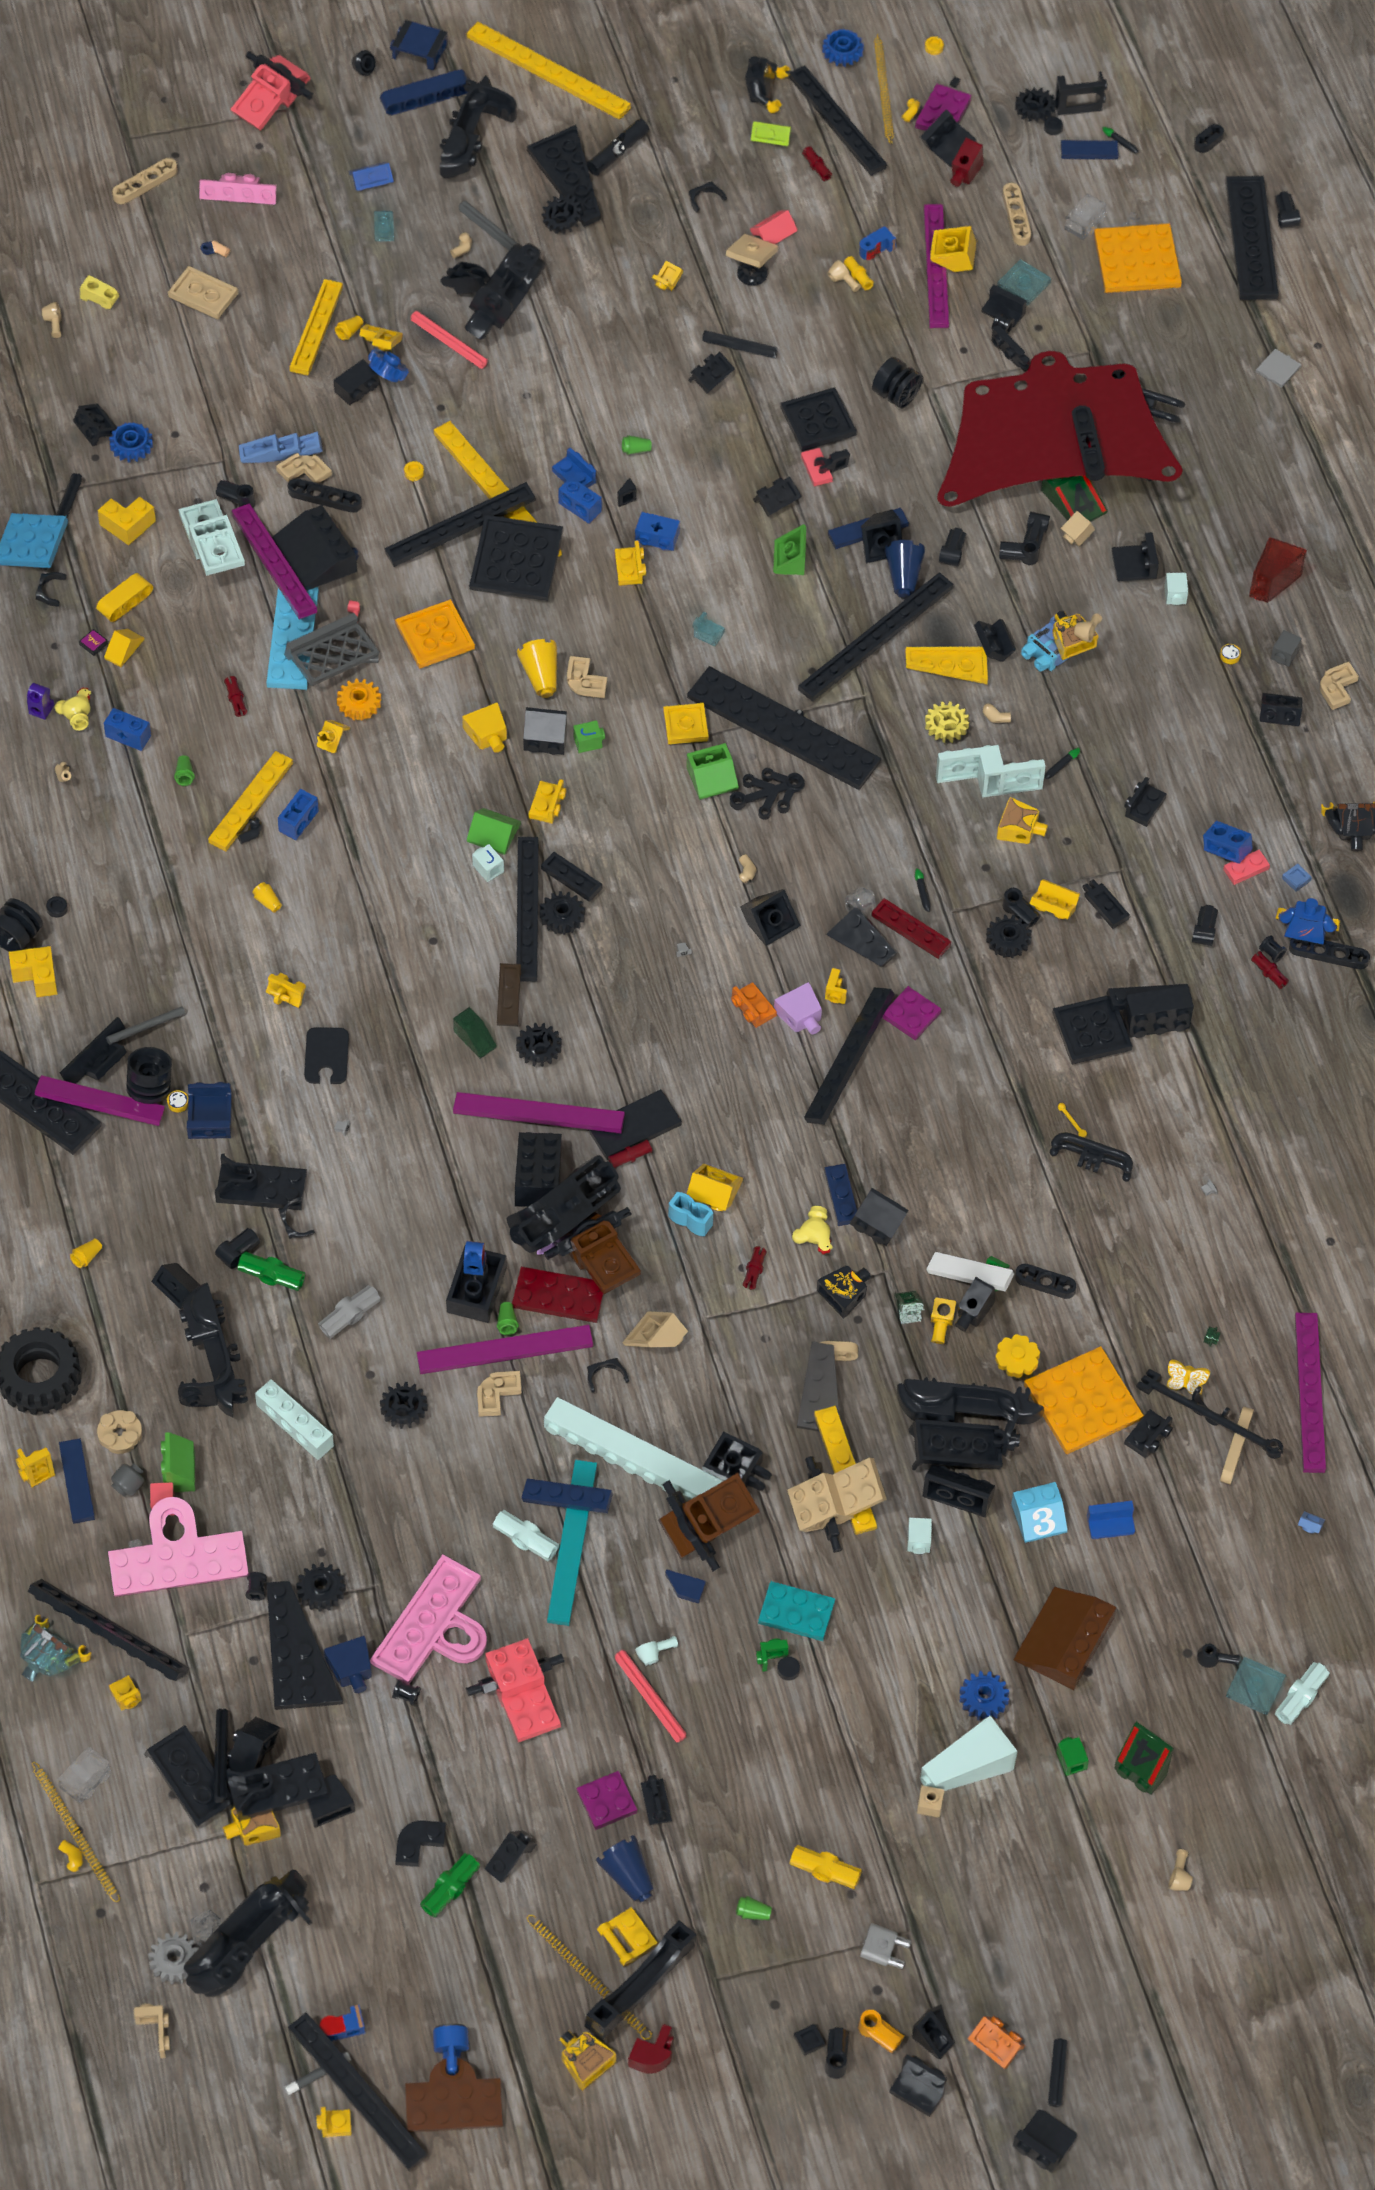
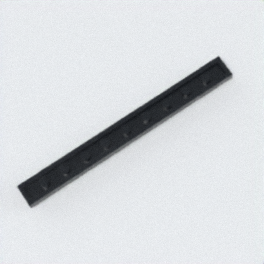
[798,572,954,702]

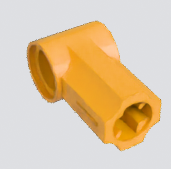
[858,2009,904,2054]

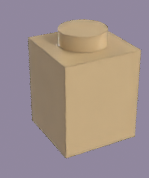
[1061,511,1095,547]

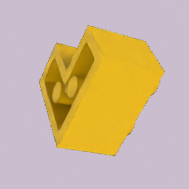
[97,497,156,546]
[9,946,57,997]

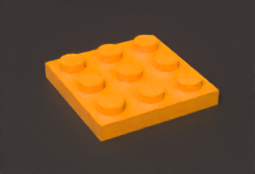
[395,599,475,669]

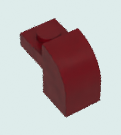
[628,2024,674,2074]

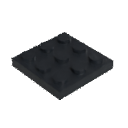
[780,387,857,452]
[1052,996,1133,1065]

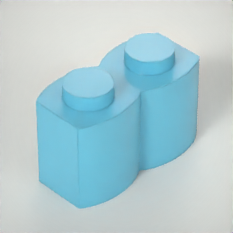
[668,1192,713,1236]

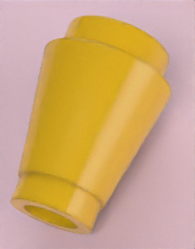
[335,315,364,340]
[252,882,282,913]
[70,1239,102,1268]

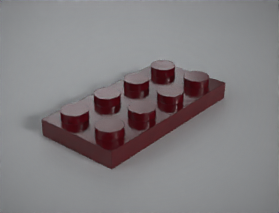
[512,1266,604,1323]

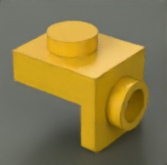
[652,261,684,291]

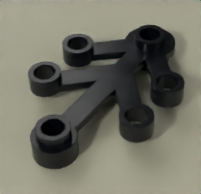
[730,768,805,820]

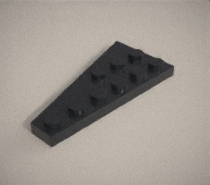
[527,125,601,227]
[267,1581,343,1710]

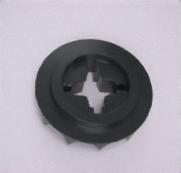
[737,262,768,286]

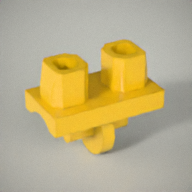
[266,973,306,1008]

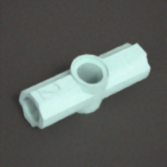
[493,1510,559,1561]
[1275,1662,1329,1725]

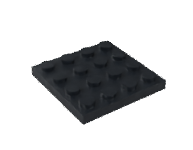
[469,515,564,601]

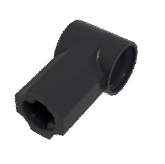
[1275,191,1300,228]
[215,480,256,508]
[1024,511,1050,549]
[938,527,967,567]
[999,539,1039,565]
[1002,887,1041,928]
[1192,905,1218,946]
[215,1228,260,1269]
[825,2027,849,2079]

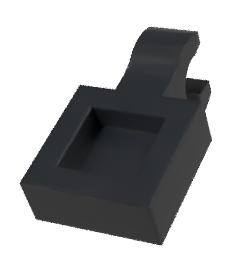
[814,449,850,474]

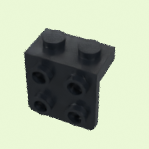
[1013,2109,1077,2173]

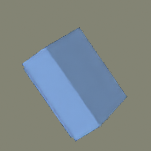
[1282,864,1312,891]

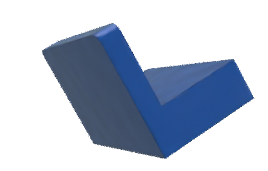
[349,162,394,191]
[1087,1501,1135,1539]

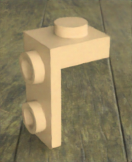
[134,2004,170,2058]

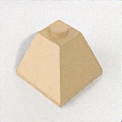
[622,1311,688,1347]

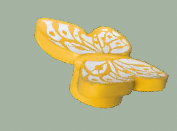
[1167,1360,1210,1395]

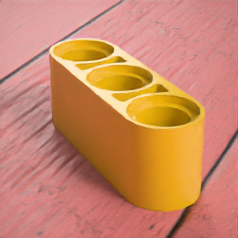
[96,573,153,622]

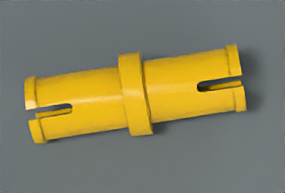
[843,256,874,290]

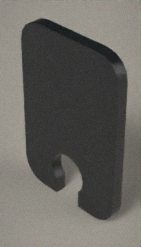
[304,1027,349,1084]

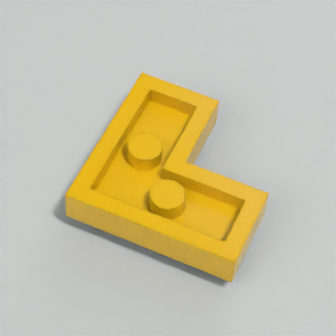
[359,324,403,351]

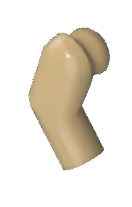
[450,233,472,259]
[983,703,1011,723]
[55,762,71,782]
[739,854,756,883]

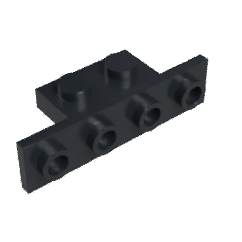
[59,1017,127,1084]

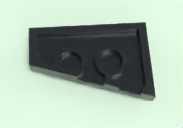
[826,906,898,967]

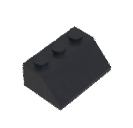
[922,1465,995,1518]

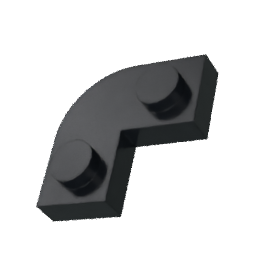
[395,1820,446,1867]

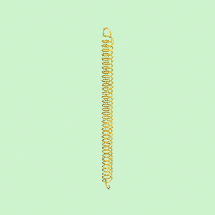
[874,34,894,144]
[32,1762,120,1902]
[527,1915,652,2040]

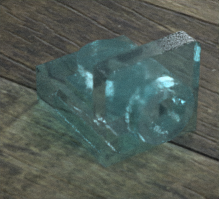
[374,211,394,242]
[692,612,725,646]

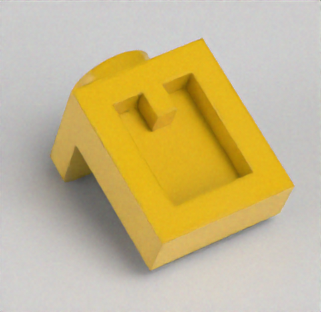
[825,968,847,1004]
[108,1675,142,1711]
[316,2107,351,2137]

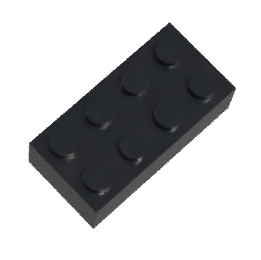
[515,1132,562,1207]

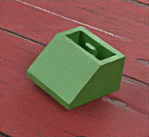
[686,743,738,800]
[161,1432,195,1492]

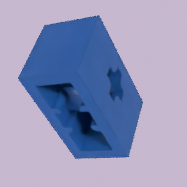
[635,512,680,551]
[104,708,151,751]

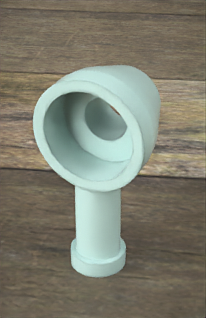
[635,1636,678,1665]

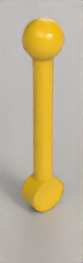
[1058,1103,1087,1138]

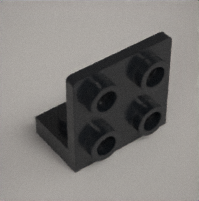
[920,110,977,167]
[1111,532,1159,581]
[889,2054,947,2117]

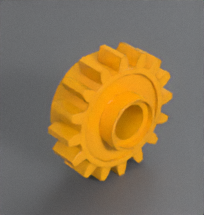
[337,679,381,721]

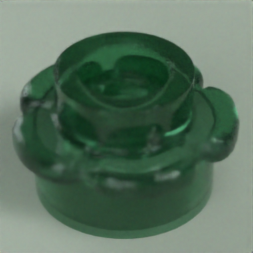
[1203,1326,1220,1347]

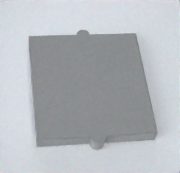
[1256,349,1302,388]

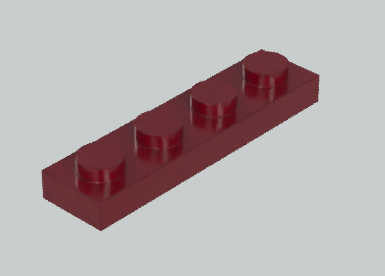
[871,898,951,959]

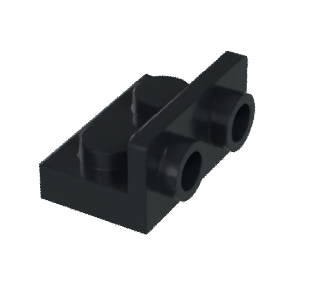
[688,351,735,394]
[73,403,117,446]
[753,476,802,517]
[974,619,1016,662]
[1259,693,1303,726]
[1124,777,1167,827]
[1124,1409,1173,1458]

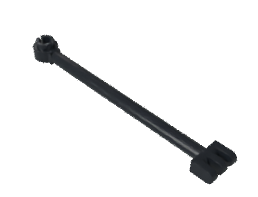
[1136,1369,1284,1459]

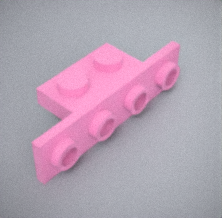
[200,173,276,204]

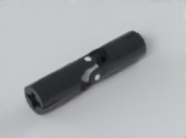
[587,119,649,176]

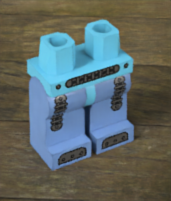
[1021,617,1069,672]

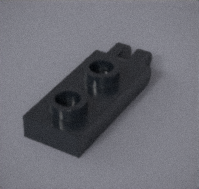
[991,325,1029,370]
[1082,879,1130,929]

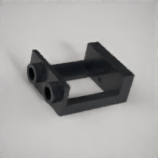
[1054,71,1107,116]

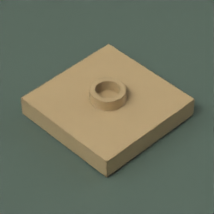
[726,234,778,268]

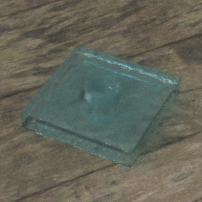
[997,259,1051,305]
[1226,1656,1286,1715]

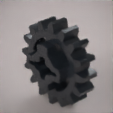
[1015,87,1056,123]
[541,194,584,234]
[516,1023,562,1067]
[380,1382,428,1429]

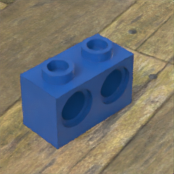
[558,477,602,524]
[278,789,319,840]
[1203,821,1252,864]

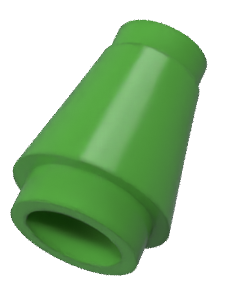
[622,435,651,455]
[174,755,195,786]
[497,1302,519,1335]
[736,1896,772,1920]

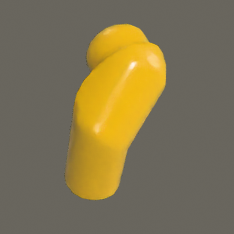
[901,98,920,123]
[58,1840,83,1872]

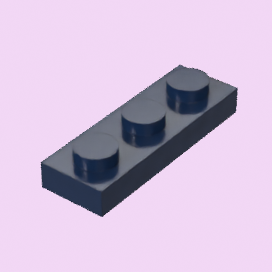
[824,1164,857,1226]

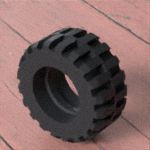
[0,1327,81,1415]

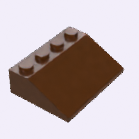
[1014,1587,1116,1690]

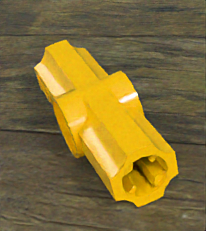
[790,1845,862,1889]

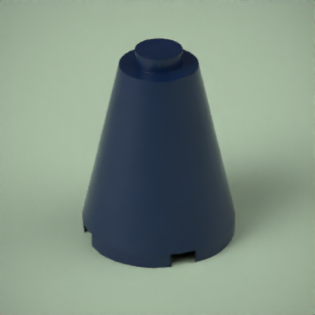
[885,540,925,598]
[595,1835,654,1903]

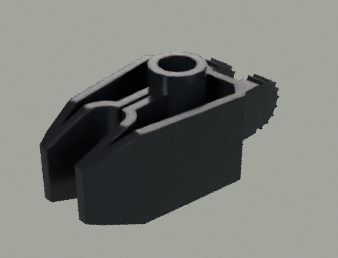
[440,261,491,294]

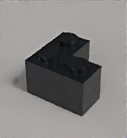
[227,1717,280,1773]

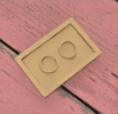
[168,266,238,319]

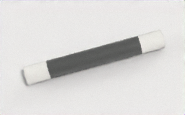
[284,2052,351,2095]

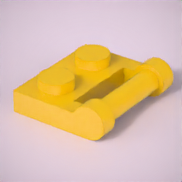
[597,1907,658,1967]

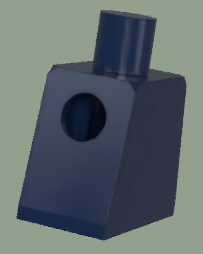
[324,1636,372,1693]

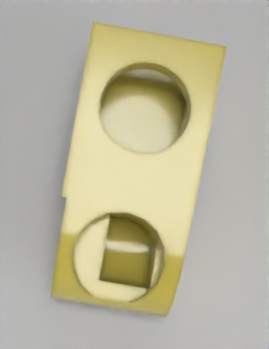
[80,275,119,309]

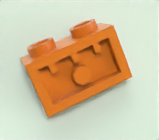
[731,982,777,1028]
[968,2015,1025,2069]

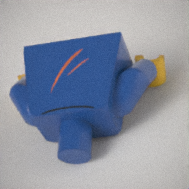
[1275,898,1340,944]

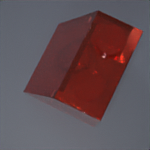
[1249,537,1307,603]

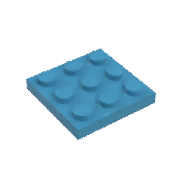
[0,513,68,568]

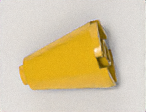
[517,639,557,698]

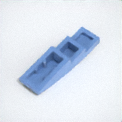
[239,432,323,463]

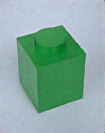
[1056,1737,1089,1776]

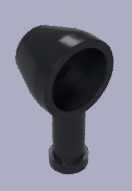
[1197,1643,1240,1668]

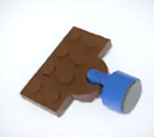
[405,2024,503,2133]

